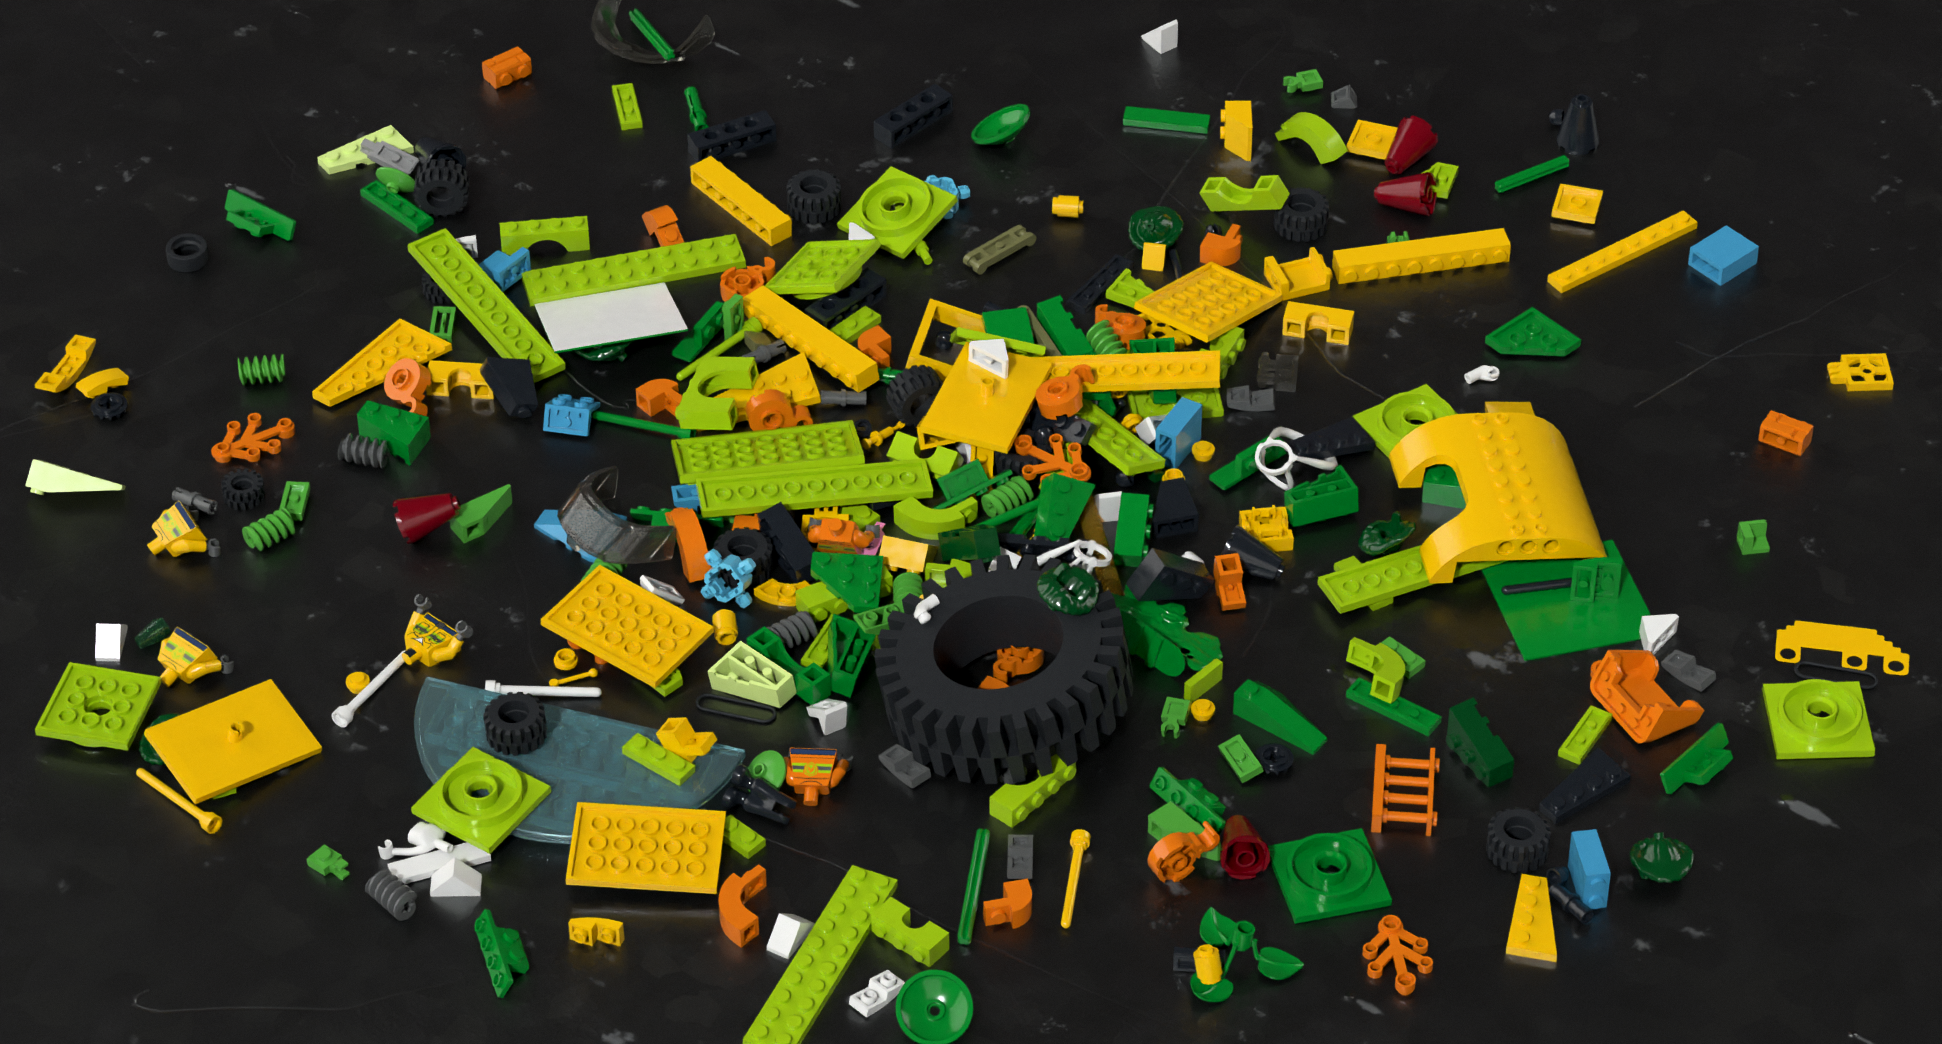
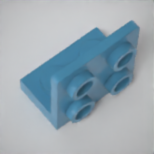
[479,247,531,292]
[543,394,600,436]

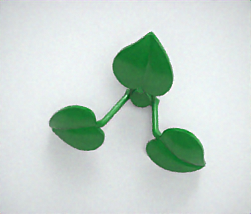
[1190,907,1304,1002]

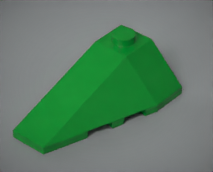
[1233,679,1327,755]

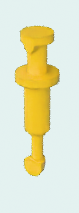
[861,421,905,450]

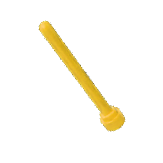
[136,768,222,834]
[1061,829,1091,929]

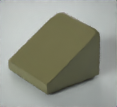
[744,331,772,351]

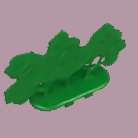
[1111,585,1223,677]

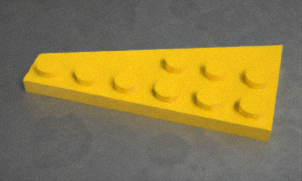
[312,319,452,407]
[696,352,821,433]

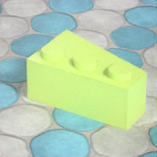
[707,641,797,708]

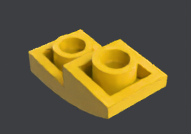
[76,368,129,398]
[568,917,624,946]

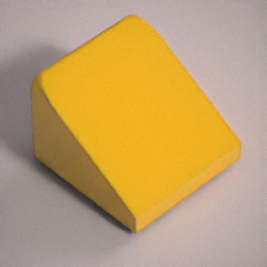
[1142,242,1166,271]

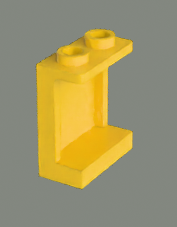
[1264,247,1333,301]

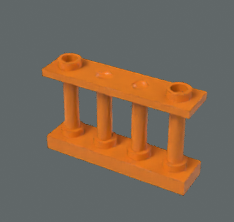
[1371,744,1440,836]

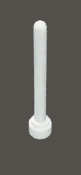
[331,650,406,727]
[485,680,602,699]

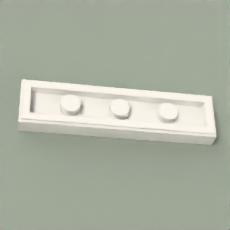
[387,842,491,884]

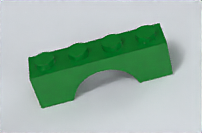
[747,626,831,705]

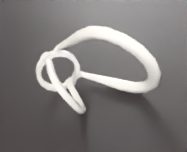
[1255,427,1338,491]
[1036,539,1112,574]

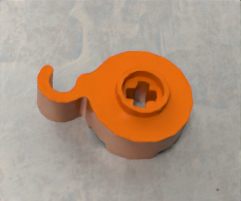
[720,257,776,307]
[1095,304,1146,350]
[384,358,431,416]
[1035,364,1095,420]
[745,389,813,431]
[993,646,1045,685]
[1147,821,1220,883]

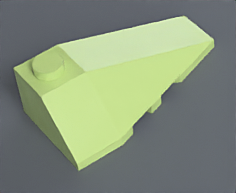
[25,459,126,496]

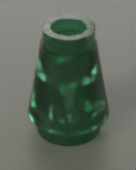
[134,617,171,649]

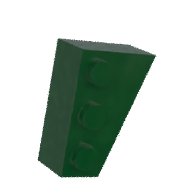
[938,524,1001,563]
[1446,697,1514,788]

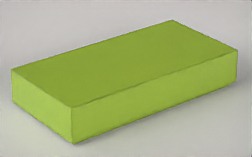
[1184,658,1223,703]

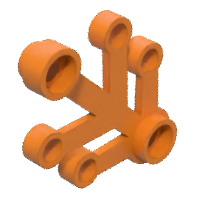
[211,413,295,463]
[1014,433,1091,484]
[1362,915,1433,995]

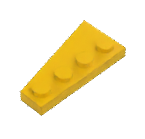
[1506,874,1557,962]

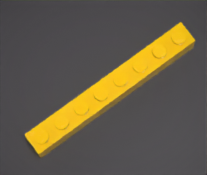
[1332,228,1511,284]
[743,285,879,393]

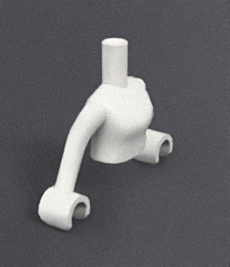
[378,822,453,860]

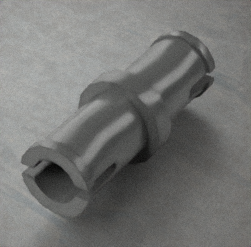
[742,339,786,364]
[820,389,866,407]
[172,487,218,515]

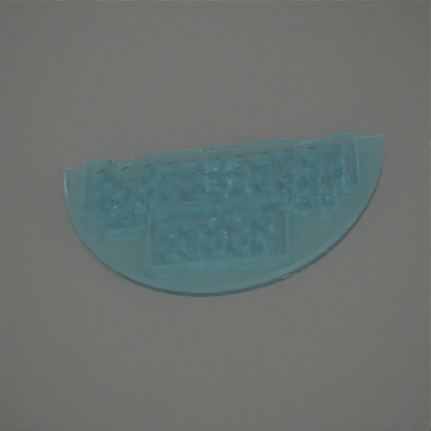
[414,677,746,844]

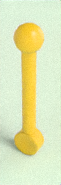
[549,668,598,686]

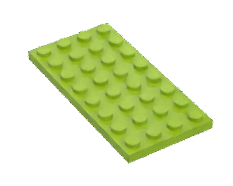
[671,420,865,485]

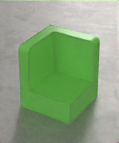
[1737,519,1770,555]

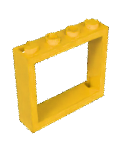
[905,299,986,383]

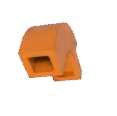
[665,507,711,583]
[719,864,767,948]

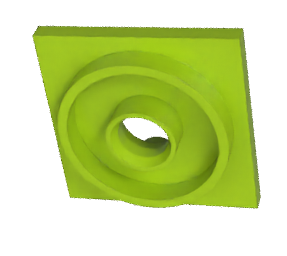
[837,166,958,259]
[765,239,881,300]
[1352,384,1458,458]
[35,662,162,751]
[1762,679,1875,759]
[411,747,551,854]

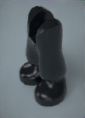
[722,764,797,825]

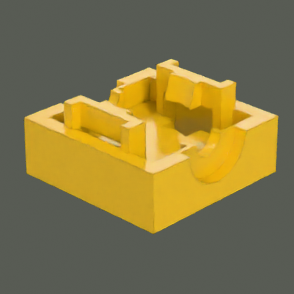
[1239,505,1294,552]

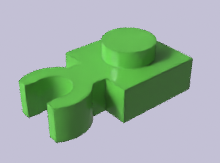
[1283,69,1323,93]
[1161,697,1191,739]

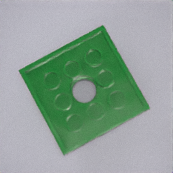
[1268,828,1392,924]

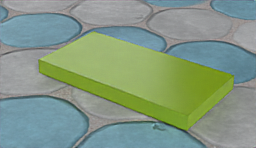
[950,327,1046,357]
[1127,388,1224,420]

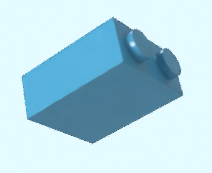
[1688,225,1759,286]
[1155,397,1202,469]
[1568,829,1611,909]

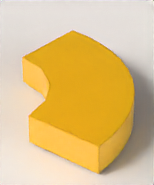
[754,578,810,606]

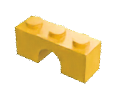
[1282,301,1354,345]
[426,360,495,399]

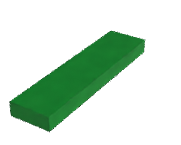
[1123,106,1210,134]
[360,180,434,234]
[1346,677,1442,737]

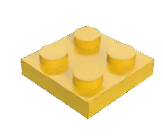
[1346,120,1397,160]
[1551,184,1603,224]

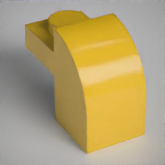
[656,717,717,763]

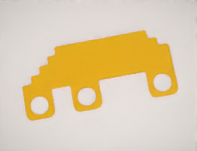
[1775,621,1909,675]

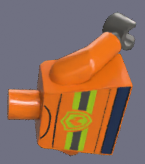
[808,517,880,554]
[784,748,853,806]

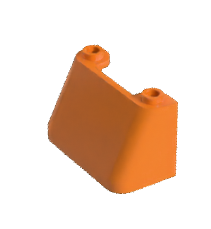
[1590,650,1704,743]

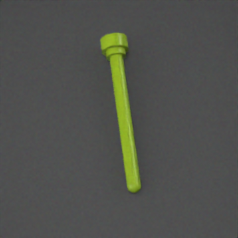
[676,317,763,381]

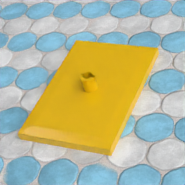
[1134,261,1283,343]
[920,342,1052,454]
[541,565,714,688]
[144,679,322,804]
[566,802,726,894]

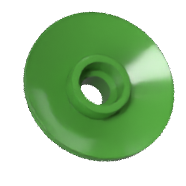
[376,167,415,193]
[748,750,787,792]

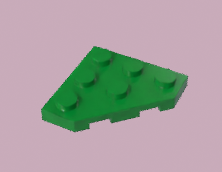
[1485,307,1581,356]
[811,552,883,613]

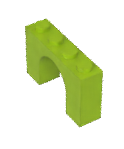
[675,356,759,430]

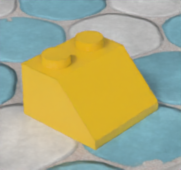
[1220,101,1253,161]
[879,535,938,575]

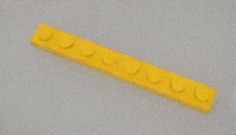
[1547,210,1698,293]

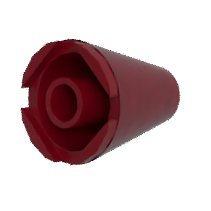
[1384,116,1438,174]
[1374,172,1437,216]
[393,493,461,544]
[1220,815,1270,880]

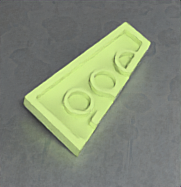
[317,125,414,175]

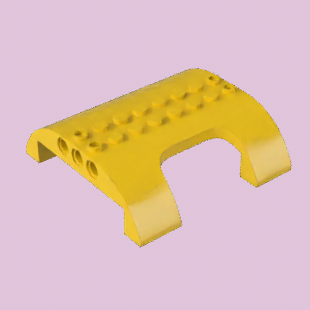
[1389,412,1607,584]

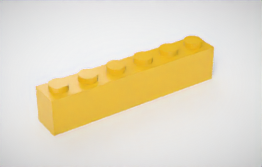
[690,156,792,246]

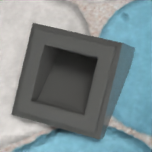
[1331,85,1357,109]

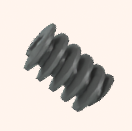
[338,433,389,469]
[766,611,817,649]
[365,869,417,921]

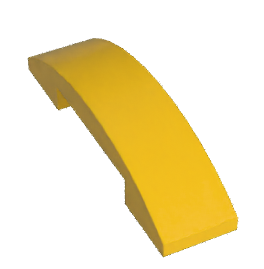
[35,334,96,393]

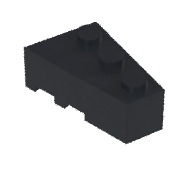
[757,502,817,583]
[1126,548,1215,601]

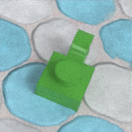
[306,844,350,880]

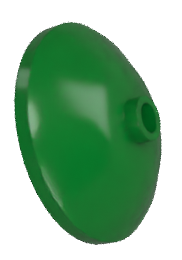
[971,104,1031,145]
[896,970,973,1044]

